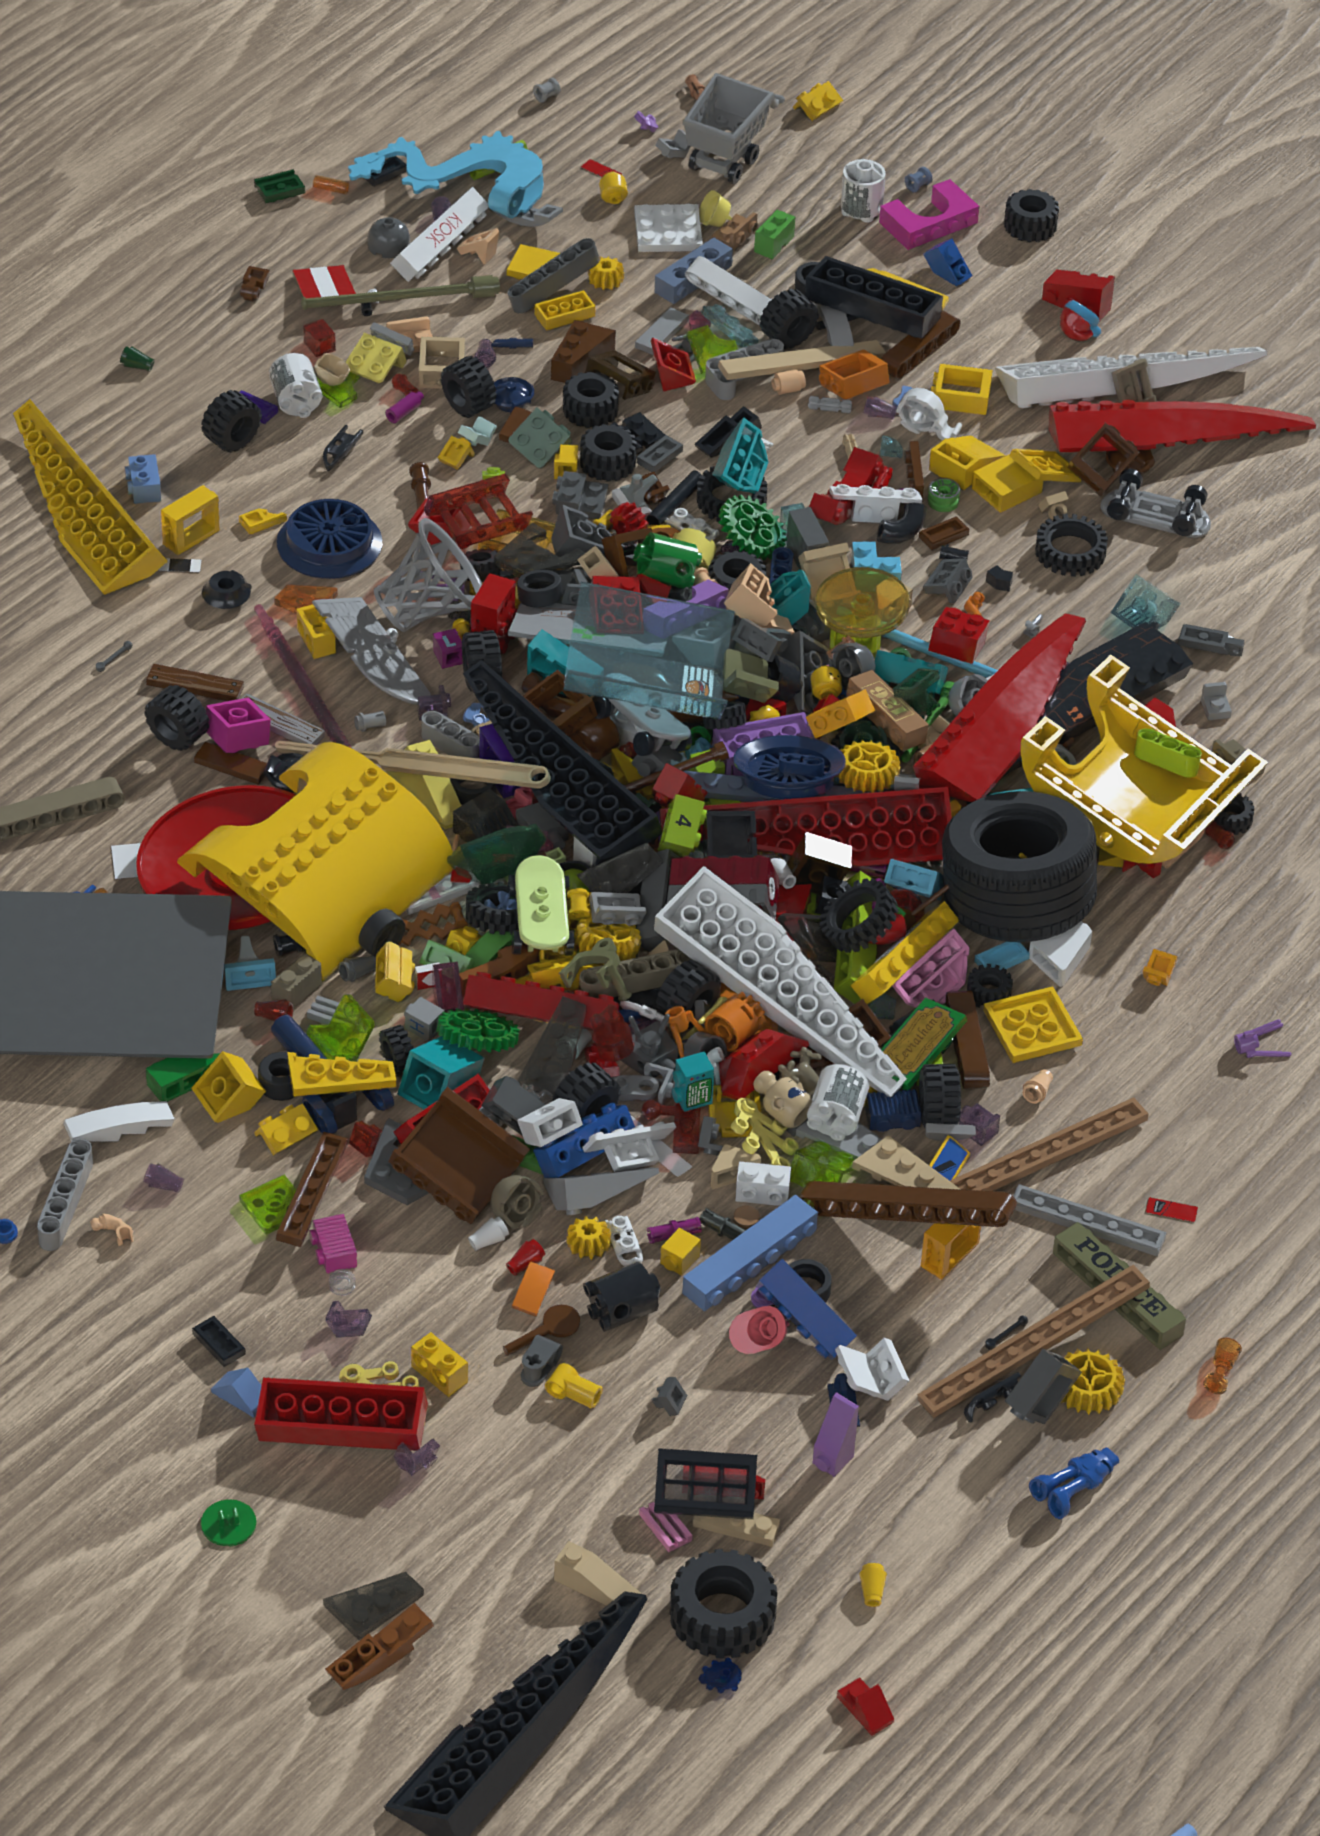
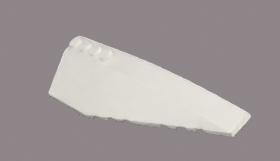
[995,347,1267,408]
[654,866,907,1097]

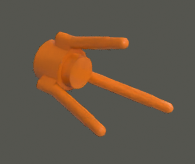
[665,1006,706,1058]

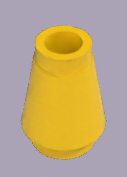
[859,1563,887,1607]

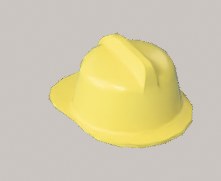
[699,190,733,227]

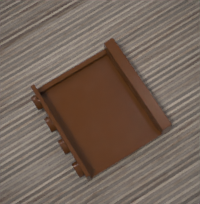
[388,1087,530,1224]

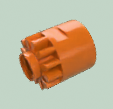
[705,992,766,1052]

